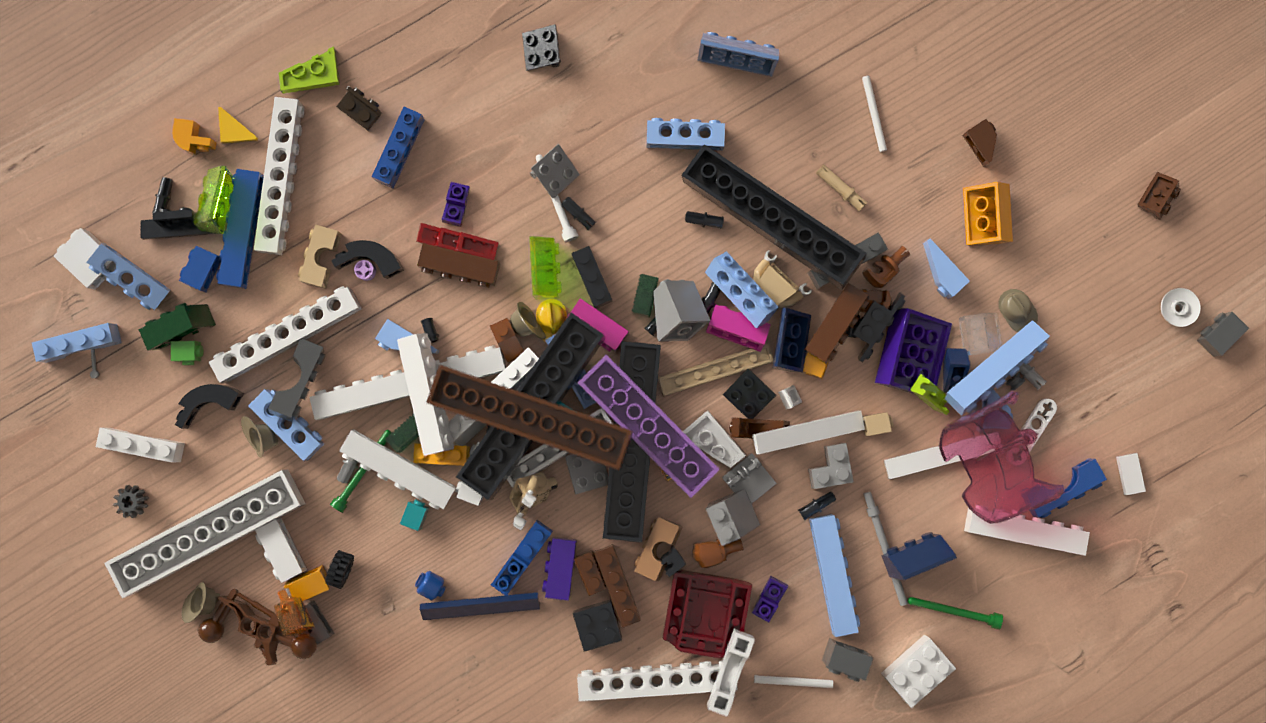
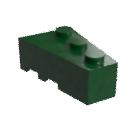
[138,303,216,351]

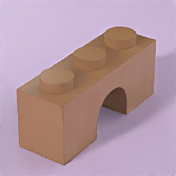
[634,517,683,581]

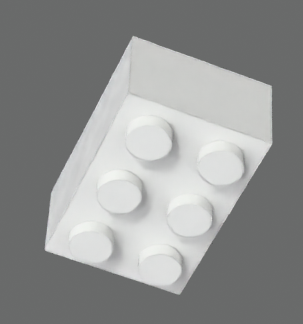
[881,635,956,708]

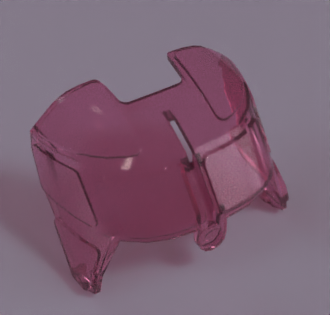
[939,391,1064,524]

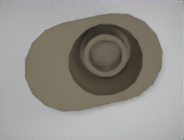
[998,289,1038,332]
[510,302,546,339]
[241,416,278,457]
[182,582,220,623]

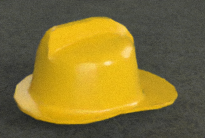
[536,299,567,343]

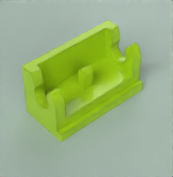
[910,374,950,415]

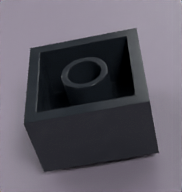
[573,599,622,652]

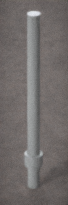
[863,491,908,606]

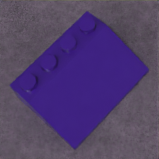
[875,308,952,394]

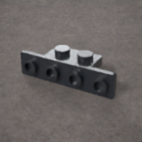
[140,208,219,240]
[853,292,906,363]

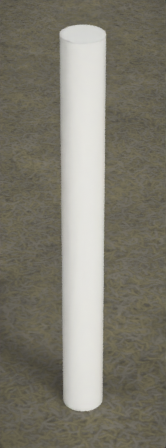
[862,76,887,152]
[754,675,833,688]

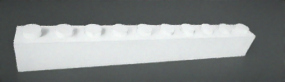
[309,345,506,420]

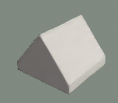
[778,385,802,410]

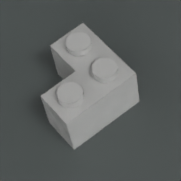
[808,443,854,489]

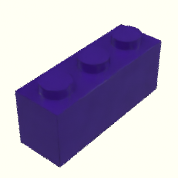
[542,537,577,601]

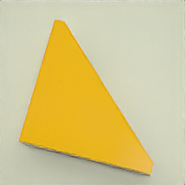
[218,107,258,144]

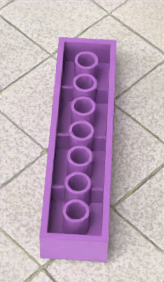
[578,355,720,498]

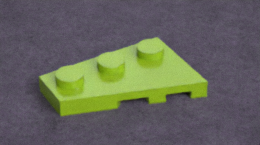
[279,46,340,94]

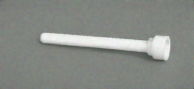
[536,154,579,242]

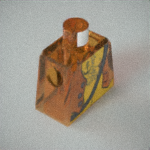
[274,588,315,636]

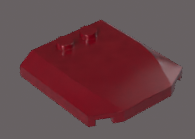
[663,570,752,658]

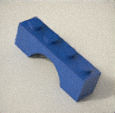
[1022,458,1107,518]

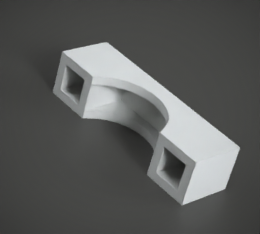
[96,428,185,463]
[707,629,755,717]

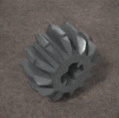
[113,485,149,518]

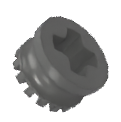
[1005,373,1025,391]

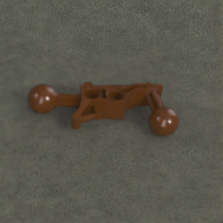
[198,589,317,666]

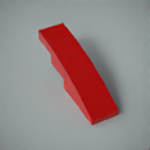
[416,223,499,260]

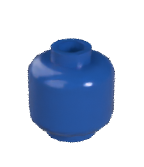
[415,571,446,600]

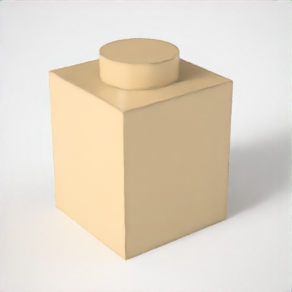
[863,412,893,436]

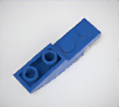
[491,520,553,595]

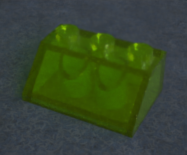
[194,166,234,234]
[529,236,562,299]

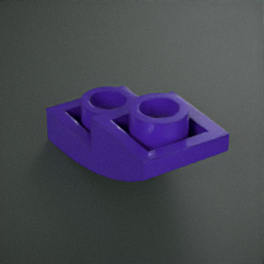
[442,182,470,227]
[752,576,788,622]

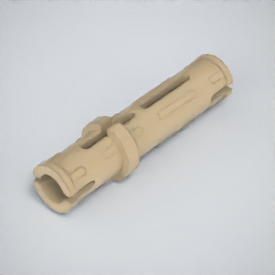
[816,164,867,211]

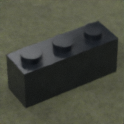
[571,246,612,309]

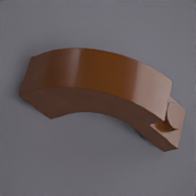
[729,417,790,439]

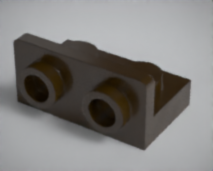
[336,86,382,131]

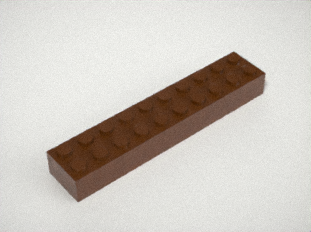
[426,364,634,470]

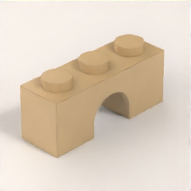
[298,225,342,289]

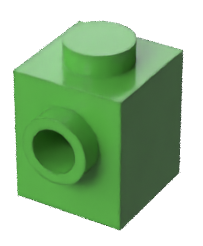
[171,341,204,365]

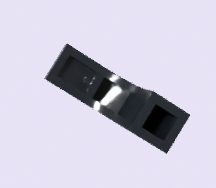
[331,240,404,279]
[175,384,244,429]

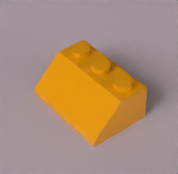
[963,182,1013,245]

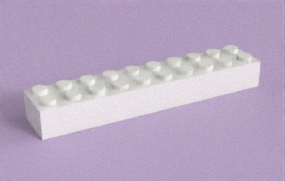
[105,469,306,598]

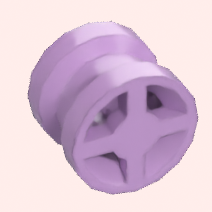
[354,260,377,281]

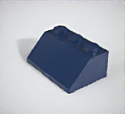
[773,308,811,373]
[881,532,957,580]

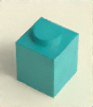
[400,499,429,531]

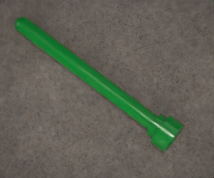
[330,430,392,513]
[908,597,1003,630]

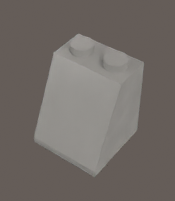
[653,279,710,342]
[706,488,760,546]

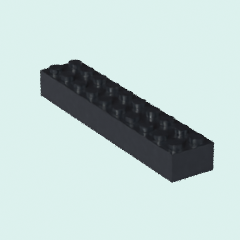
[681,144,866,290]
[456,312,606,500]
[603,341,661,542]

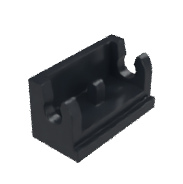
[660,545,686,577]

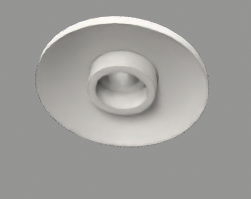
[1161,288,1200,327]

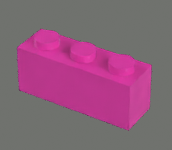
[567,298,629,352]
[706,305,771,352]

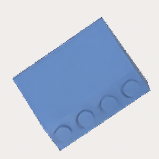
[697,32,779,77]

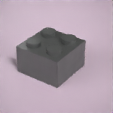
[822,638,873,682]

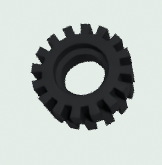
[325,550,354,589]

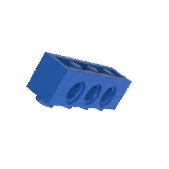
[372,107,425,189]

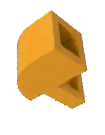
[172,118,217,155]

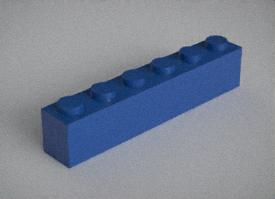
[216,169,264,289]

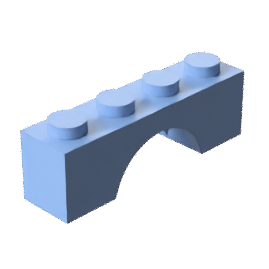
[32,323,122,363]

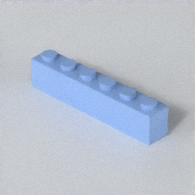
[945,320,1050,416]
[809,514,860,637]

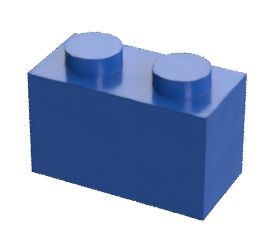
[179,246,221,292]

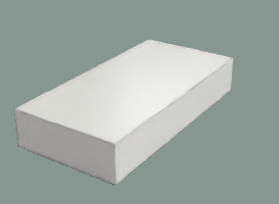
[1116,453,1146,495]

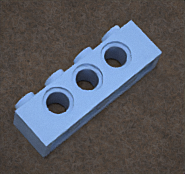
[646,118,725,151]
[86,242,170,310]
[705,251,779,329]
[248,389,324,461]

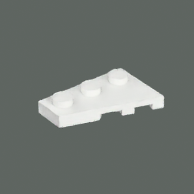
[683,410,746,468]

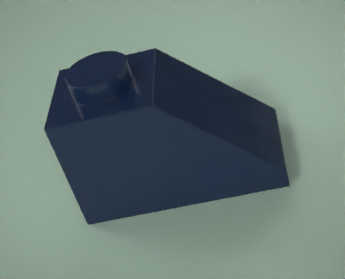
[943,348,970,393]

